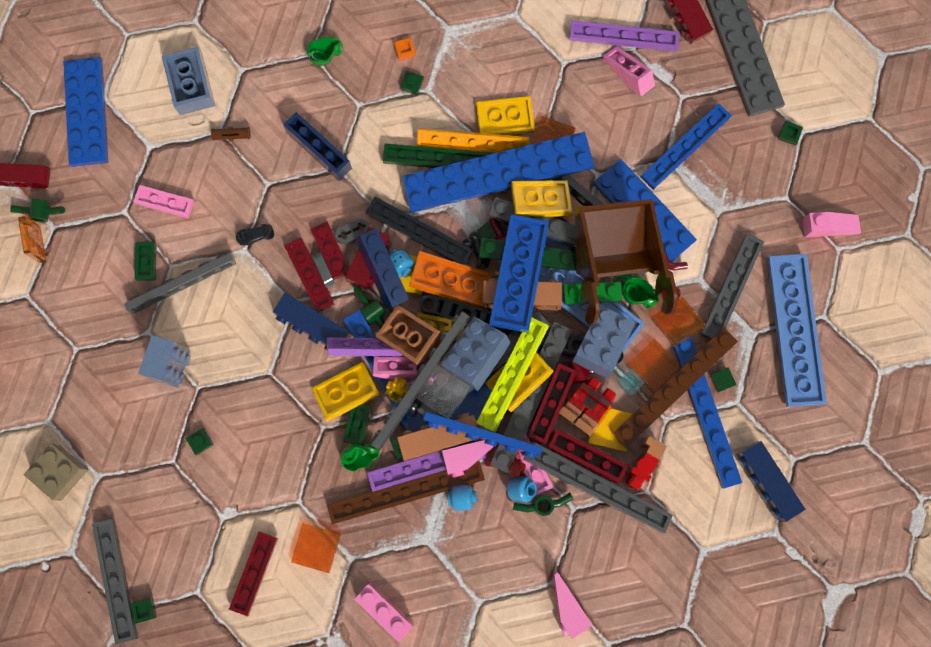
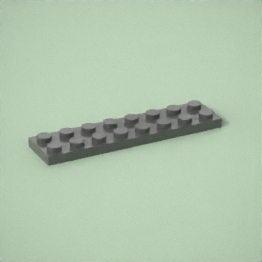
[706,0,785,117]

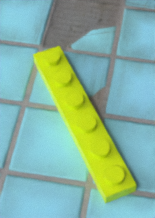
[476,317,549,432]

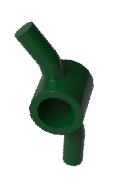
[10,199,65,223]
[353,286,386,329]
[513,492,574,516]

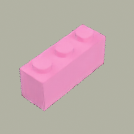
[354,582,414,642]

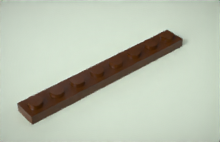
[613,328,738,448]
[327,461,485,524]

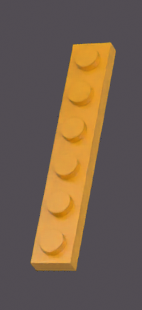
[417,128,529,153]

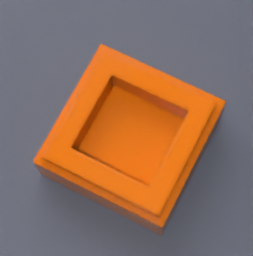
[393,37,416,61]

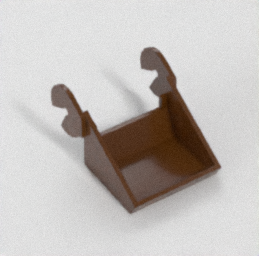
[575,199,678,325]

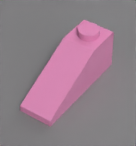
[603,46,655,96]
[802,212,861,238]
[373,357,434,385]
[442,440,497,478]
[553,572,592,639]

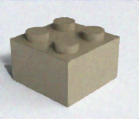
[23,444,88,501]

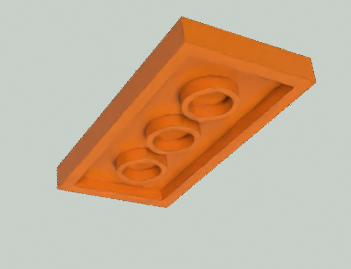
[409,251,492,308]

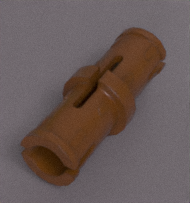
[211,126,251,141]

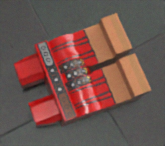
[559,377,616,438]
[625,436,667,490]

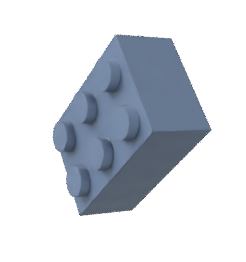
[162,47,216,115]
[572,305,636,379]
[441,316,511,391]
[138,335,191,388]

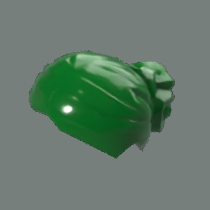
[306,37,343,66]
[622,276,659,308]
[340,442,380,472]

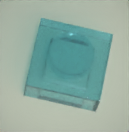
[617,369,645,397]

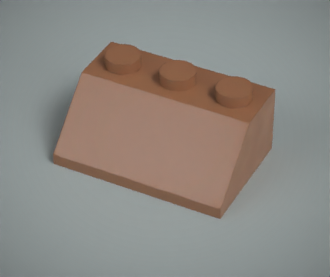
[376,305,442,365]

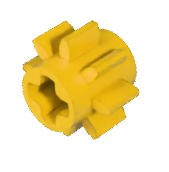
[385,378,408,402]

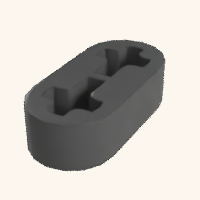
[335,219,369,245]
[312,252,335,288]

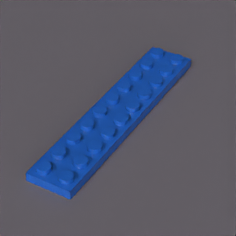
[402,131,594,213]

